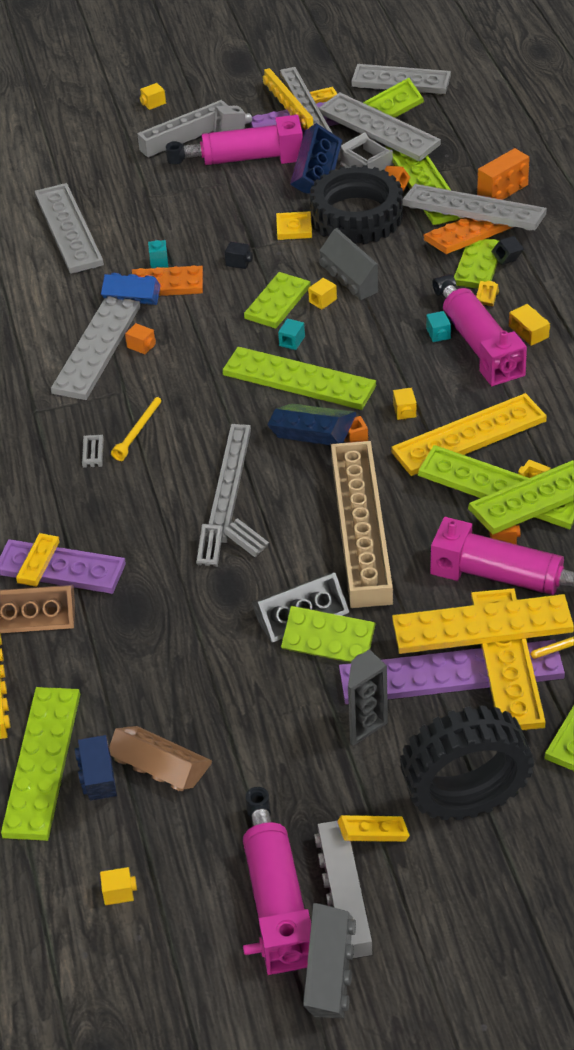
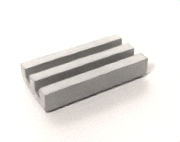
[82,435,104,468]
[223,518,269,557]
[196,524,223,567]

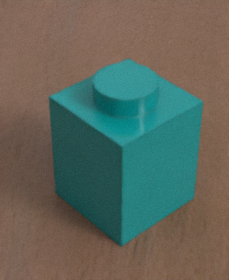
[148,240,168,268]
[426,311,451,342]
[278,318,305,350]

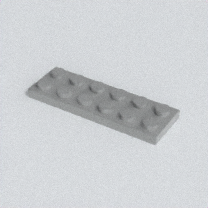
[351,64,451,94]

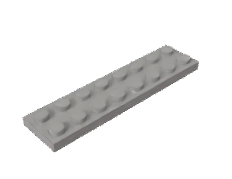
[318,92,441,161]
[35,183,104,274]
[402,184,547,230]
[51,296,140,400]

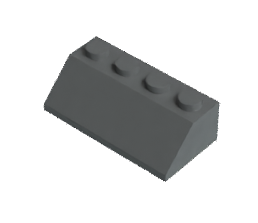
[319,228,378,300]
[252,572,349,642]
[348,649,388,746]
[303,903,356,1019]

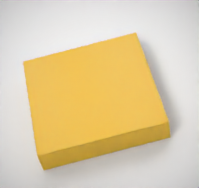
[276,211,312,240]

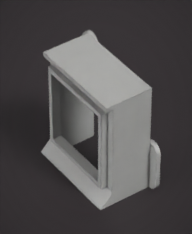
[340,132,394,171]

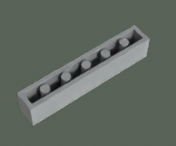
[137,100,228,157]
[314,821,372,958]

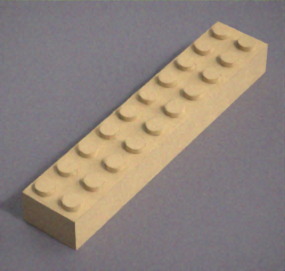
[331,441,393,608]

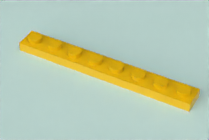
[263,68,313,130]

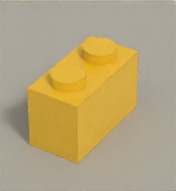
[509,304,550,346]

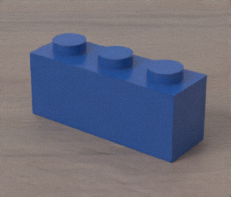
[101,273,161,305]

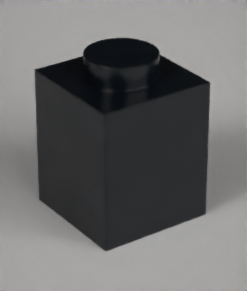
[491,236,524,265]
[225,242,253,269]

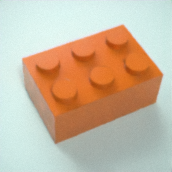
[477,148,529,200]

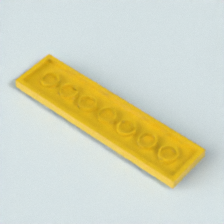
[391,393,547,476]
[471,588,546,730]
[392,594,574,654]

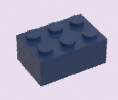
[75,735,117,801]

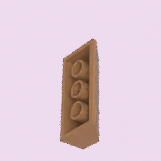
[0,585,75,633]
[109,726,212,791]

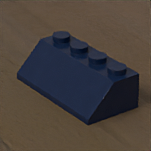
[290,123,342,193]
[267,404,356,445]

